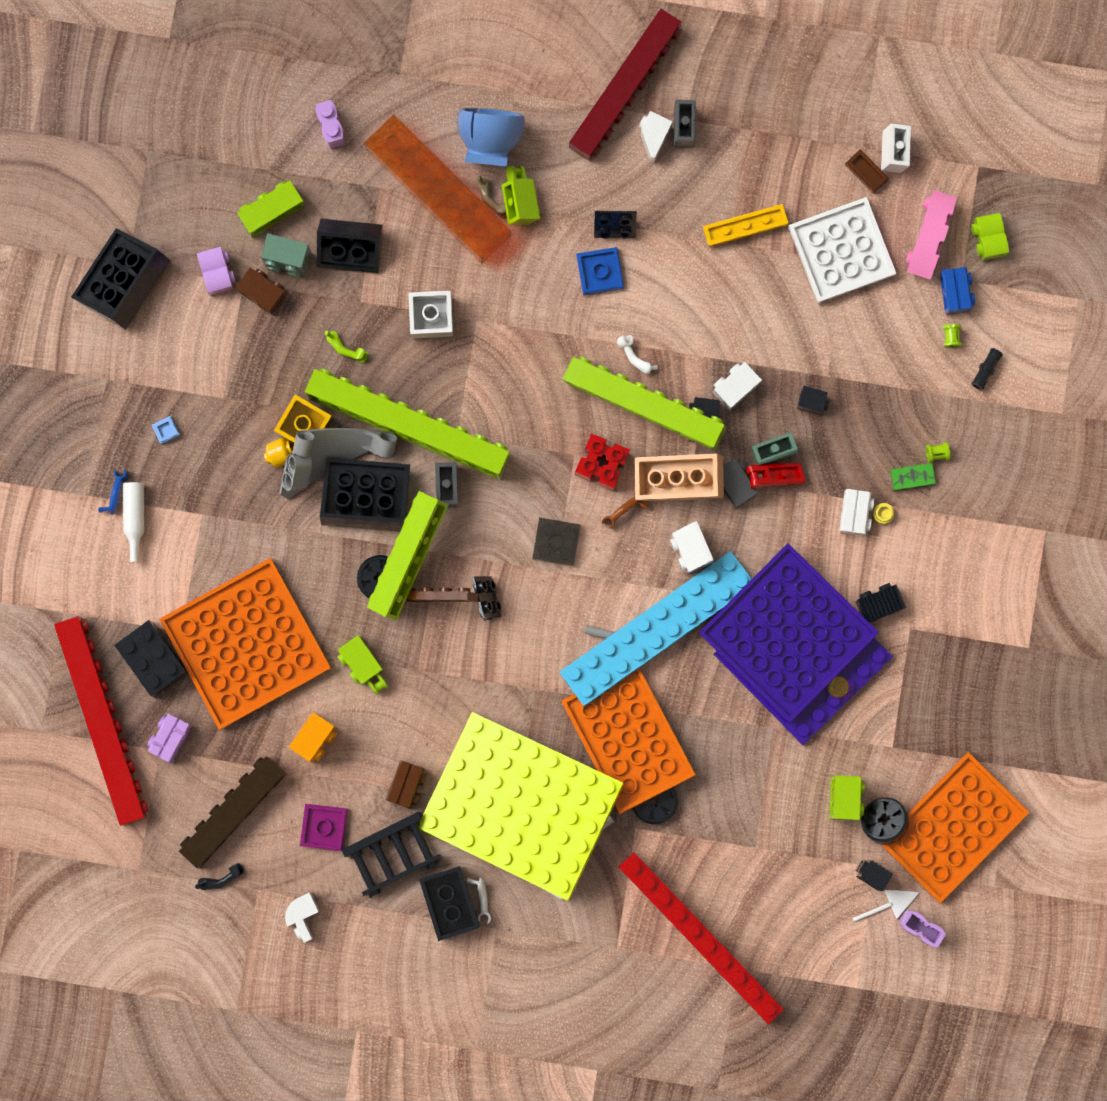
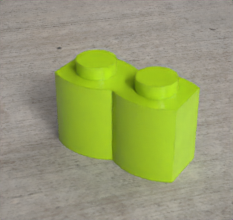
[971,213,1009,261]

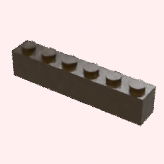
[178,756,287,869]

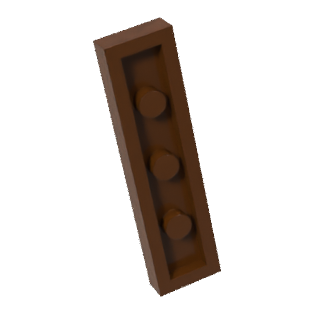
[405,588,478,602]

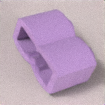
[316,100,345,149]
[197,246,236,295]
[898,910,946,947]

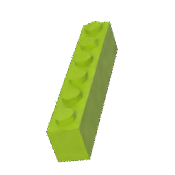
[367,491,449,621]

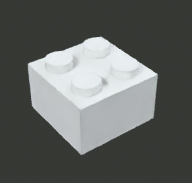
[409,291,453,339]

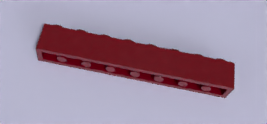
[569,8,682,161]

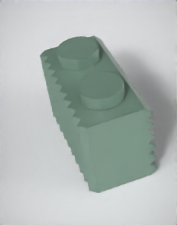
[751,432,798,465]

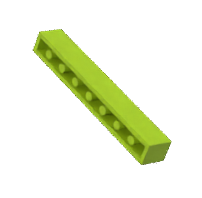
[562,356,726,451]

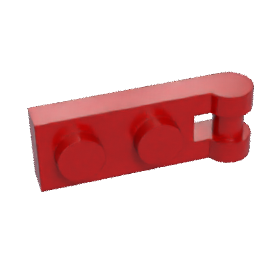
[746,462,806,489]

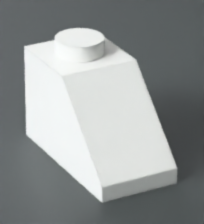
[639,111,673,163]

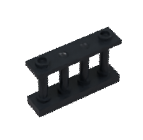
[341,812,441,898]

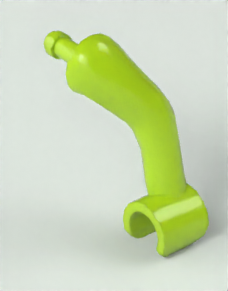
[325,331,368,363]

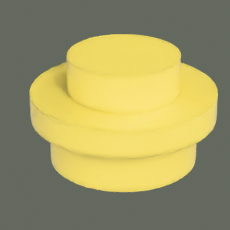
[873,503,894,524]

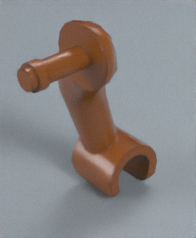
[602,497,649,529]

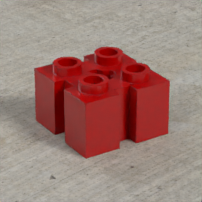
[575,433,630,491]

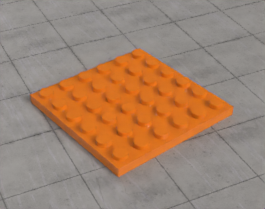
[159,558,332,730]

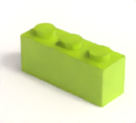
[237,181,305,238]

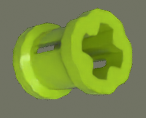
[943,324,962,348]
[925,441,950,463]

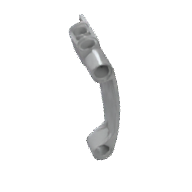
[279,428,397,500]

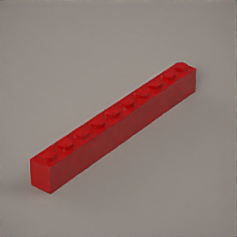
[54,616,149,826]
[618,852,784,1025]

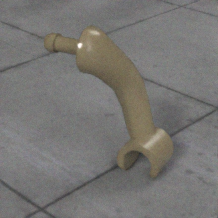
[477,176,507,219]

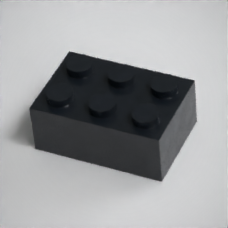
[114,620,188,698]
[419,866,480,941]

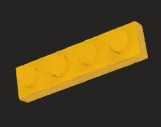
[703,204,789,247]

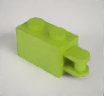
[501,165,540,225]
[337,635,388,696]

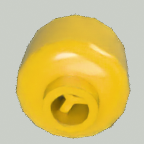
[264,437,294,468]

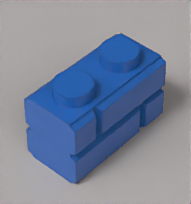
[939,267,975,315]

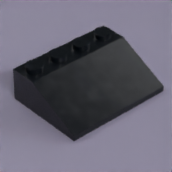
[71,228,171,330]
[320,458,410,532]

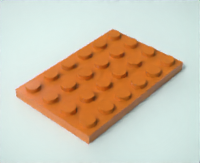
[561,668,696,815]
[880,752,1030,904]

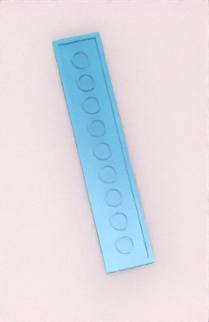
[559,551,751,707]

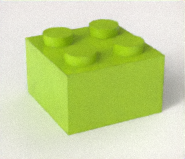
[829,775,865,820]

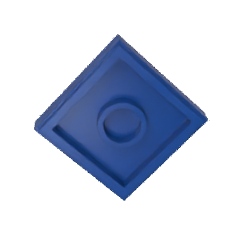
[576,247,624,295]

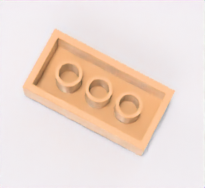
[635,454,724,502]

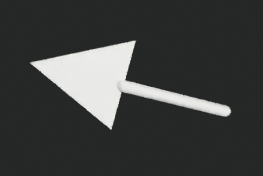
[853,890,919,921]

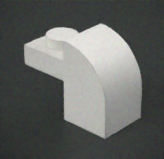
[285,892,320,943]

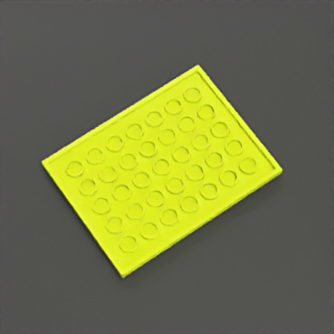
[419,712,624,901]

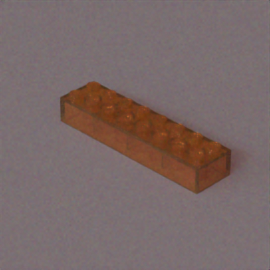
[364,114,511,264]

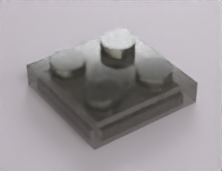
[532,517,581,567]

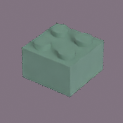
[261,233,312,278]

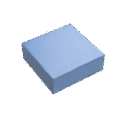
[152,416,180,445]

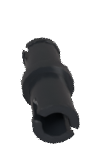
[971,348,1003,390]

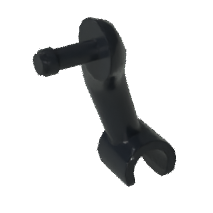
[195,863,244,890]

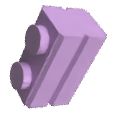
[147,713,193,763]

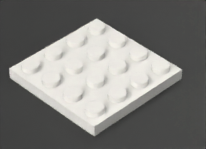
[788,197,896,303]

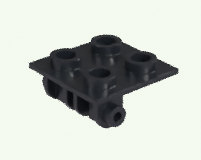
[594,211,637,239]
[472,576,502,621]

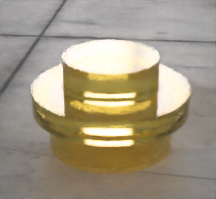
[827,676,849,698]

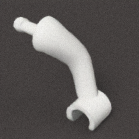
[617,335,658,374]
[466,877,491,924]

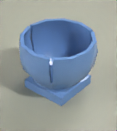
[457,108,525,167]

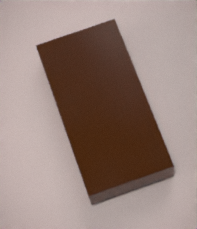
[845,149,889,194]

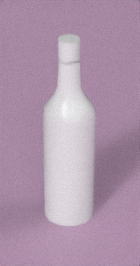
[123,482,145,563]

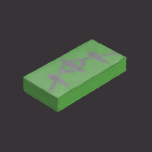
[890,463,936,491]

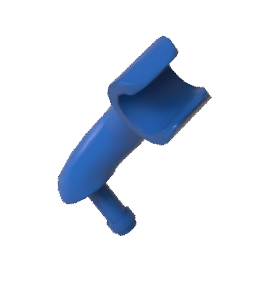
[98,469,128,515]

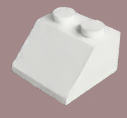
[670,521,713,574]

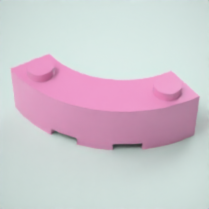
[905,190,957,280]

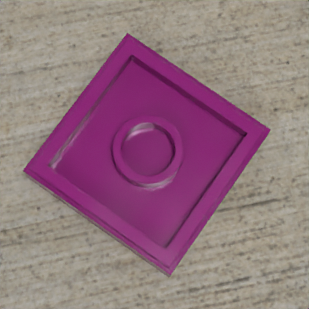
[300,804,348,851]

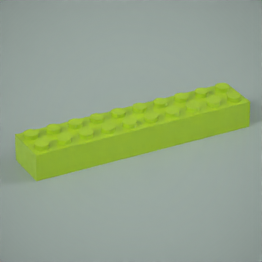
[305,368,510,480]

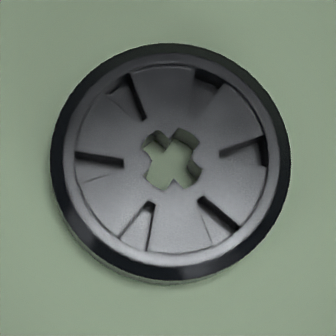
[357,555,388,599]
[632,787,678,824]
[861,797,909,845]

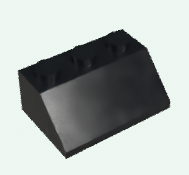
[316,218,383,273]

